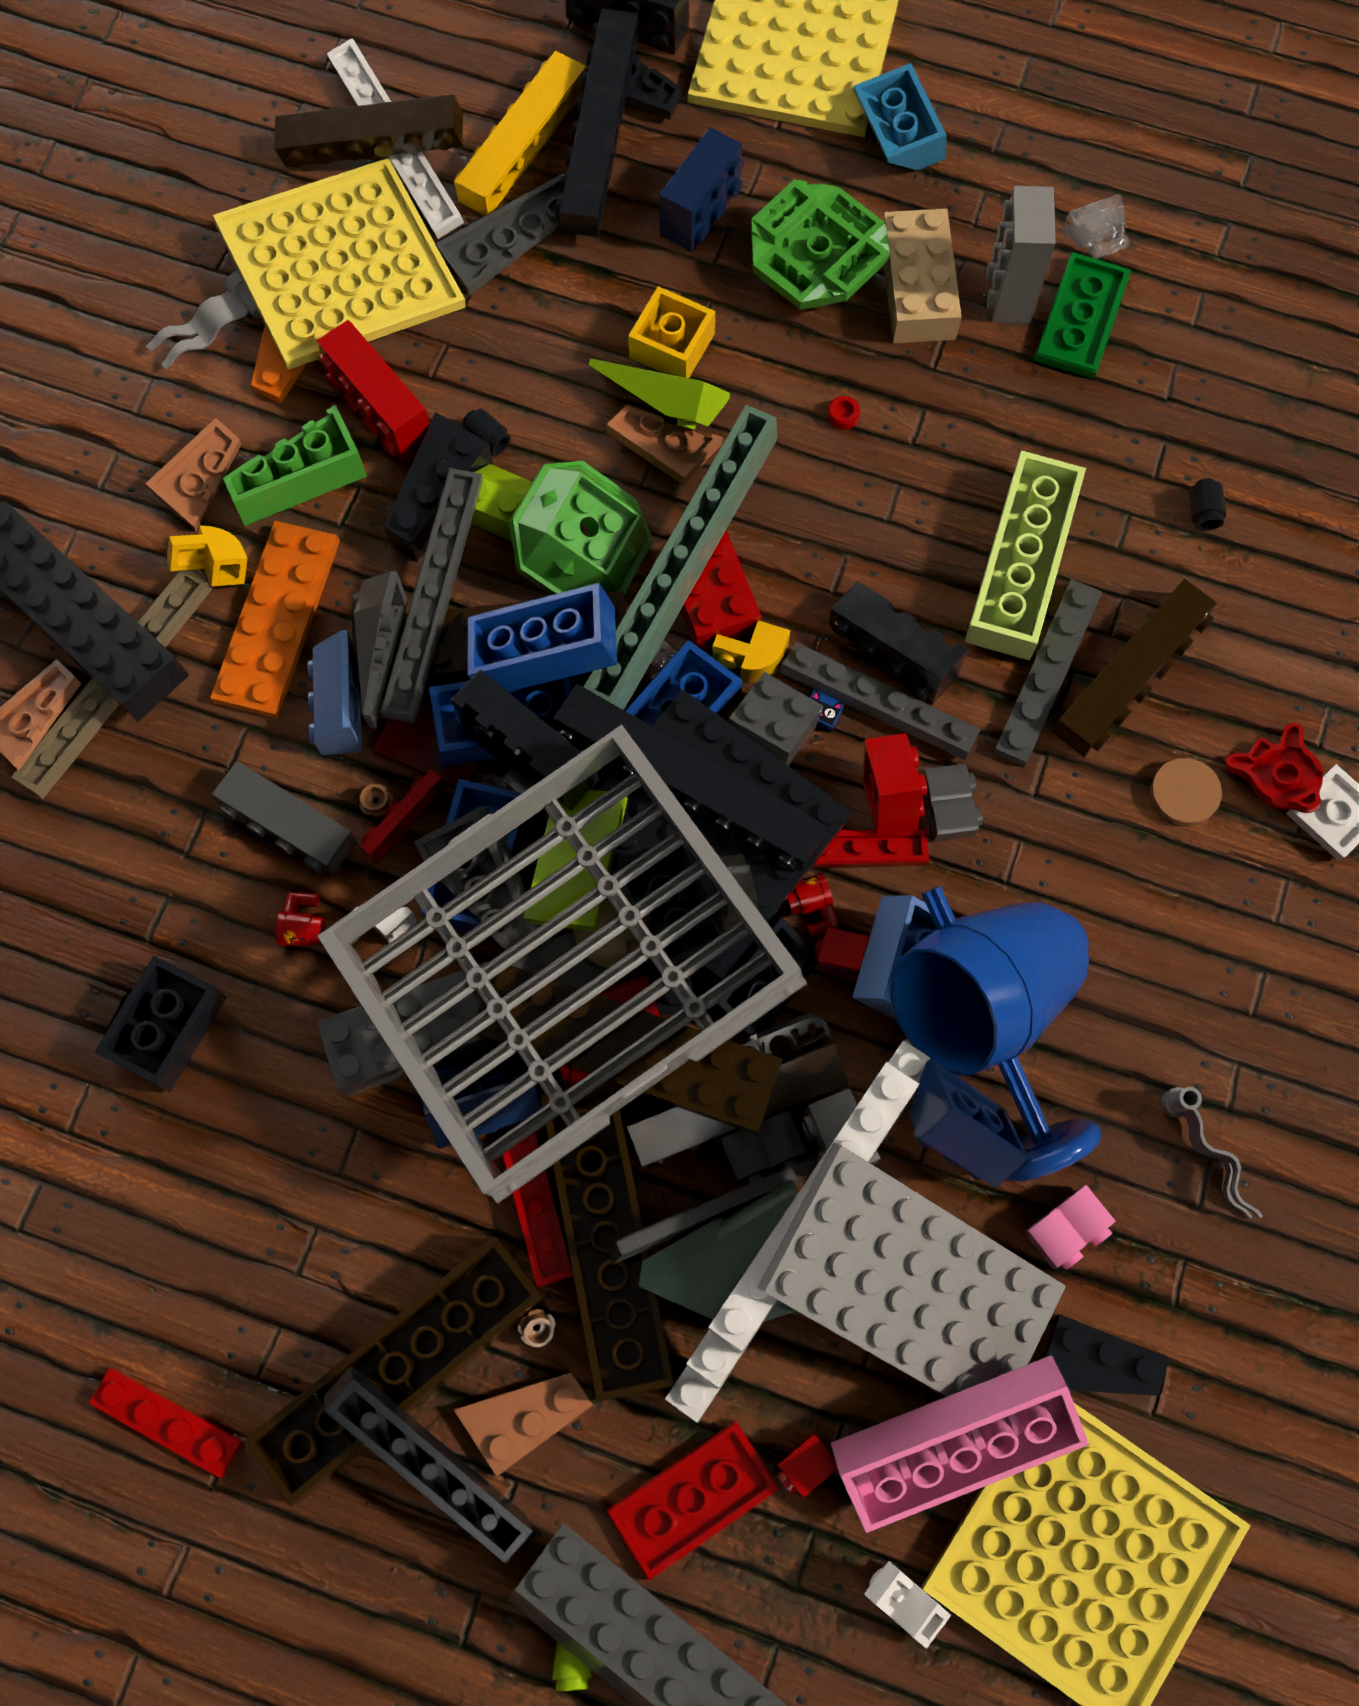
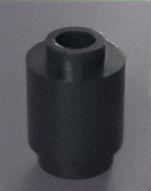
[462,408,511,456]
[1189,478,1226,531]

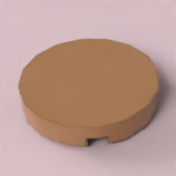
[1150,758,1222,826]

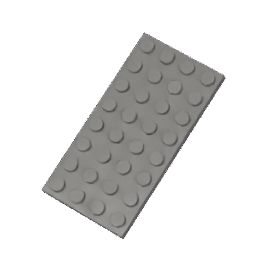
[757,1143,1066,1397]

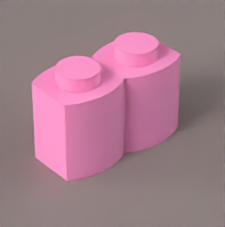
[1024,1185,1116,1270]

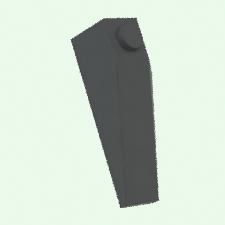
[352,571,408,729]
[414,805,540,950]

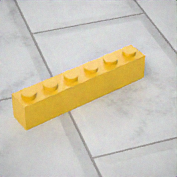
[454,51,587,216]

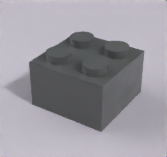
[728,672,823,766]

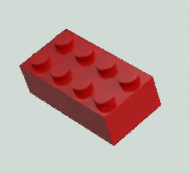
[316,319,430,465]

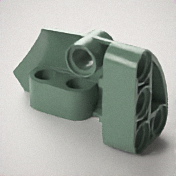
[639,1180,800,1322]

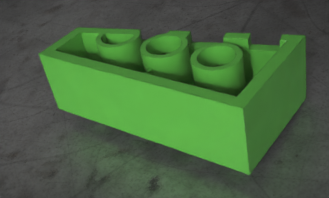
[223,405,367,526]

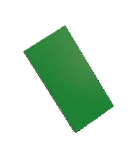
[1033,252,1131,379]

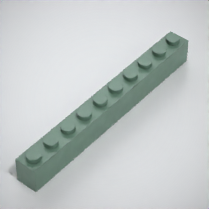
[584,405,778,710]

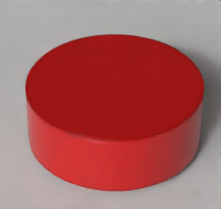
[827,396,860,430]

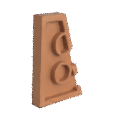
[606,405,723,485]
[145,418,241,532]
[0,659,81,770]
[454,1373,593,1477]

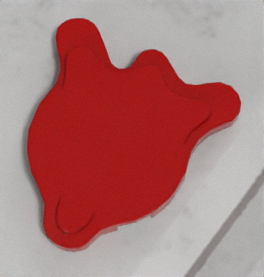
[1224,723,1324,813]

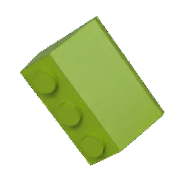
[471,464,532,541]

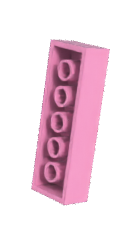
[831,1355,1089,1533]

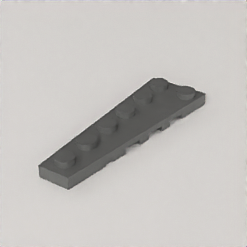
[435,171,611,295]

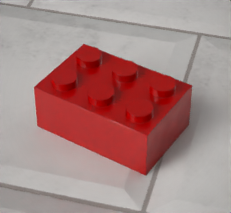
[680,529,761,651]

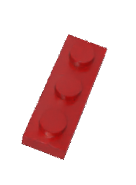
[360,769,446,865]

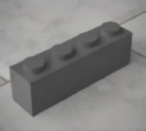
[212,761,357,875]

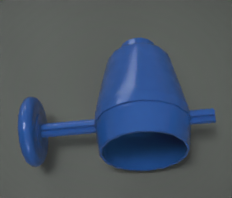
[891,886,1102,1182]

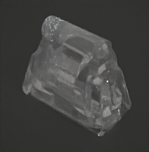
[1062,194,1130,259]

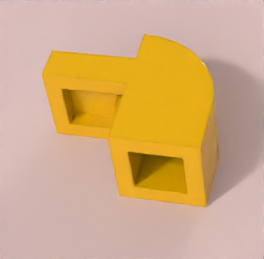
[167,526,248,586]
[712,620,790,683]

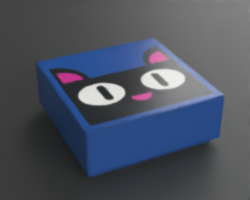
[810,688,846,732]

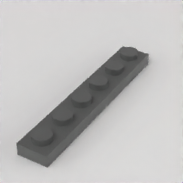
[993,579,1102,767]
[780,642,980,761]

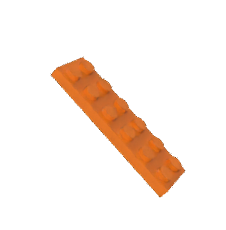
[210,521,340,719]

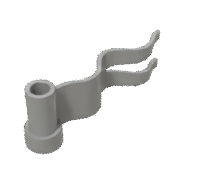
[146,271,261,370]
[1161,1087,1263,1219]

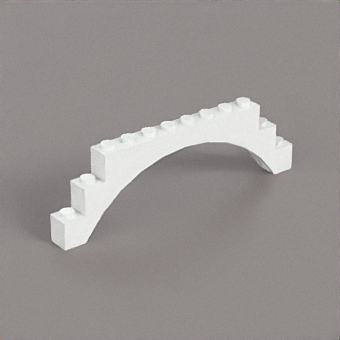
[665,1034,932,1423]

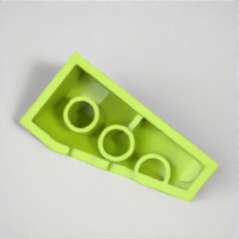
[589,359,730,430]

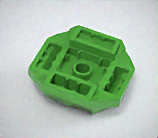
[751,179,890,310]
[508,461,653,595]

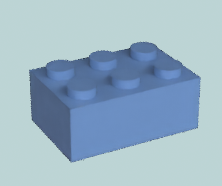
[852,895,936,1021]

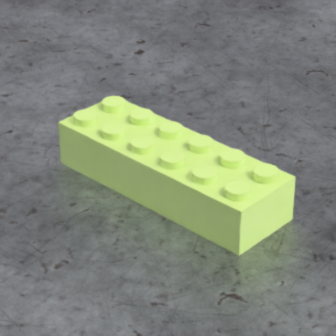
[964,450,1086,661]

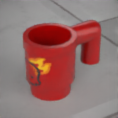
[785,872,839,939]
[276,892,326,947]

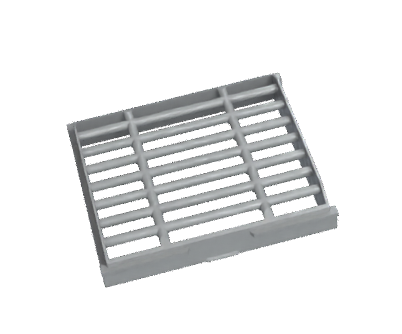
[318,725,807,1203]

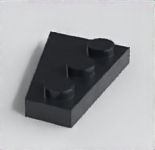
[625,54,682,120]
[1043,1314,1170,1396]

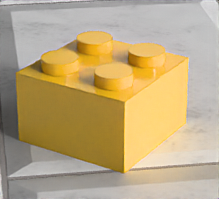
[628,286,715,378]

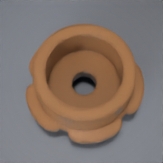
[359,784,393,817]
[518,1309,555,1347]

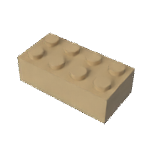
[883,208,962,343]

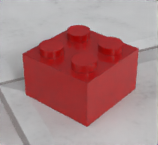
[862,733,927,837]

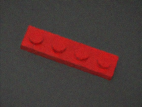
[503,1132,574,1288]
[89,1368,244,1478]

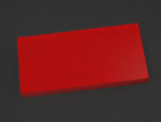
[606,1420,779,1581]

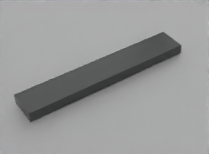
[609,1157,819,1264]

